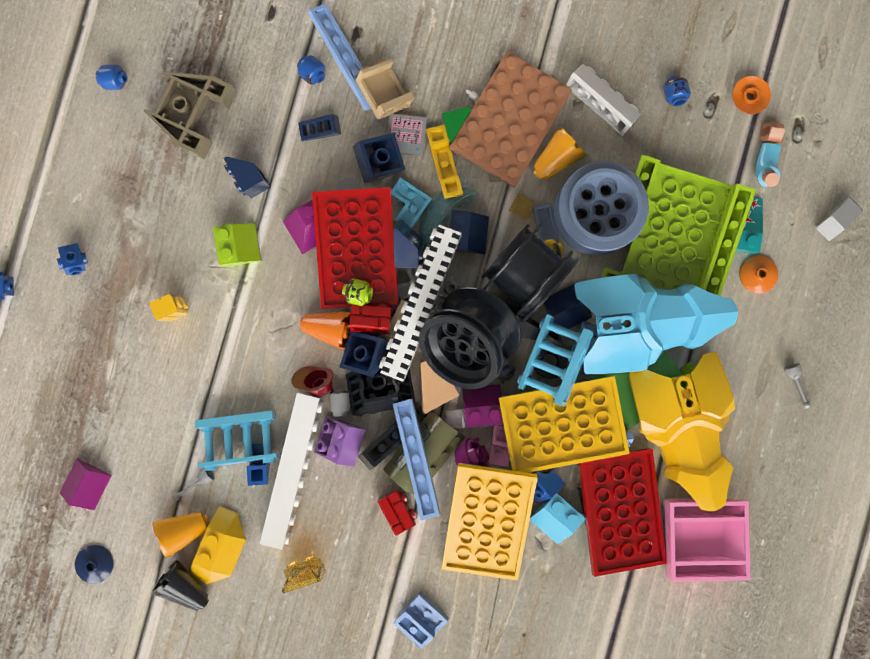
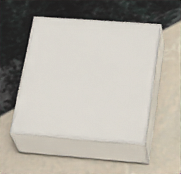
[445,408,466,429]

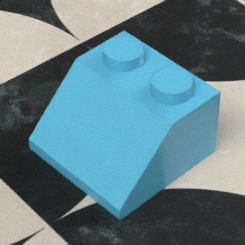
[530,493,586,544]

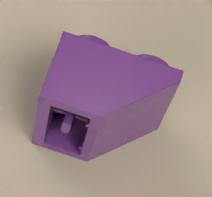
[314,416,366,467]

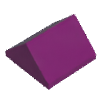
[60,459,112,510]

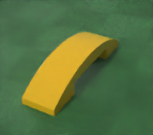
[426,125,463,199]

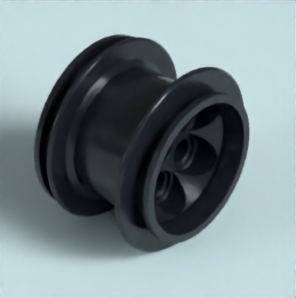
[481,223,579,323]
[419,287,521,389]

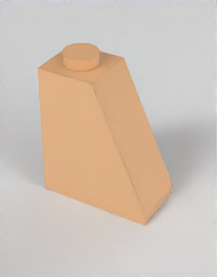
[419,357,459,414]

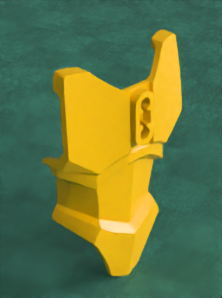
[628,352,735,511]

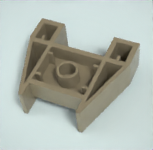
[144,71,237,160]

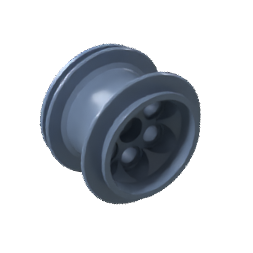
[553,161,649,255]

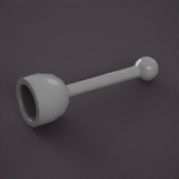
[784,363,811,409]
[172,468,215,501]

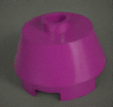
[454,437,489,467]

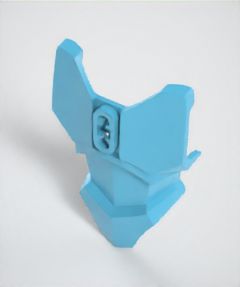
[574,273,738,374]

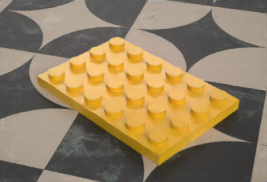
[498,376,630,473]
[442,463,537,580]

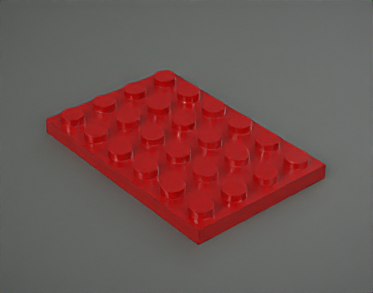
[312,187,399,309]
[578,448,667,577]

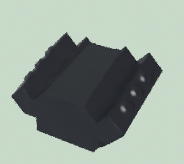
[346,368,416,416]

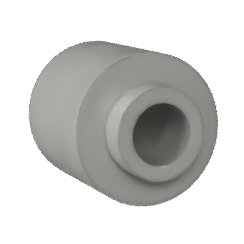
[330,388,350,417]

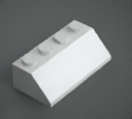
[566,64,641,136]

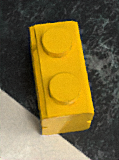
[149,294,189,321]

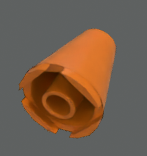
[300,312,351,350]

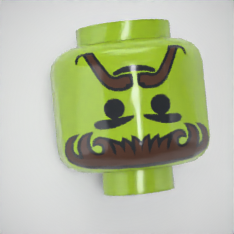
[342,279,373,306]

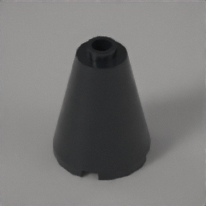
[152,560,209,611]

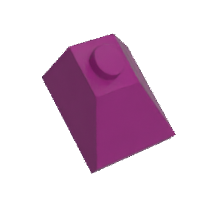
[283,200,316,254]

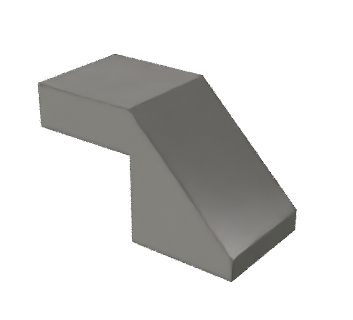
[816,196,863,241]

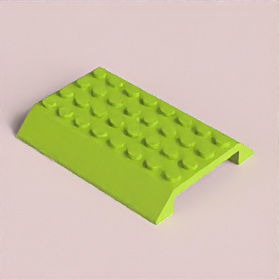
[601,155,757,296]

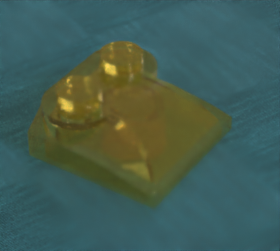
[282,556,326,594]

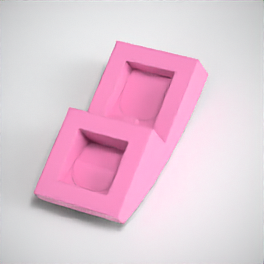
[488,425,509,467]

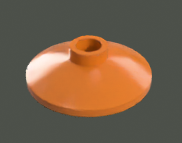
[732,76,771,114]
[740,255,778,293]

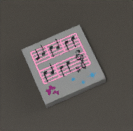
[387,114,427,156]

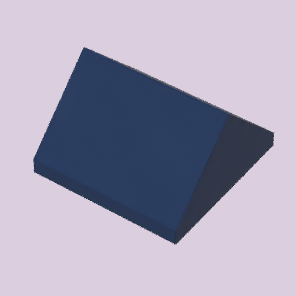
[543,284,592,329]

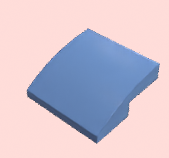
[393,592,449,649]

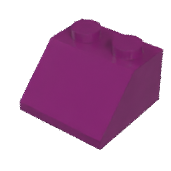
[462,384,503,428]

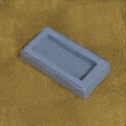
[532,203,559,242]

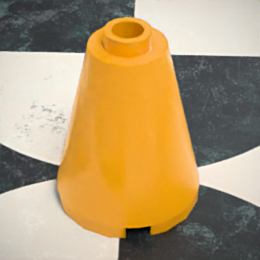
[533,126,587,180]
[152,512,210,557]

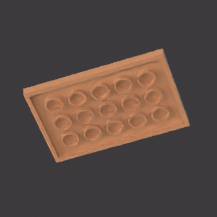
[449,50,572,188]

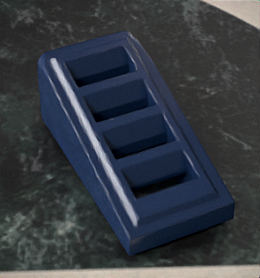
[298,114,341,142]

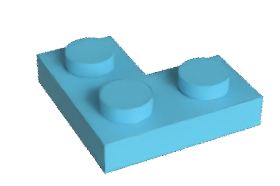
[391,177,432,229]

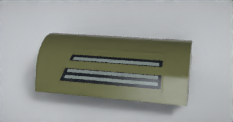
[383,410,466,494]

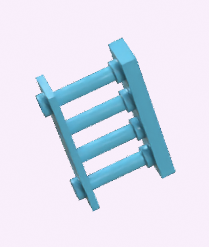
[517,314,594,406]
[195,411,280,471]

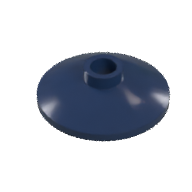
[75,545,114,584]

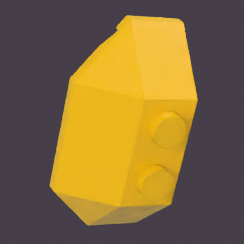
[190,505,246,584]

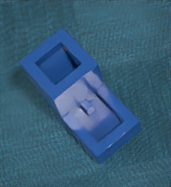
[247,443,270,486]

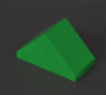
[442,107,472,145]

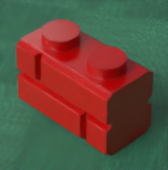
[349,303,392,334]
[377,488,418,536]

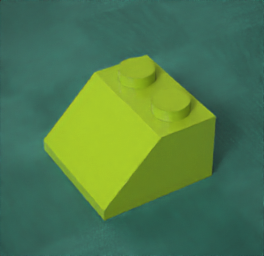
[213,223,262,267]

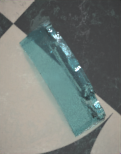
[419,186,476,247]

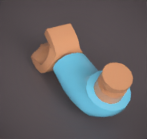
[755,121,785,187]

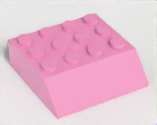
[664,498,750,582]

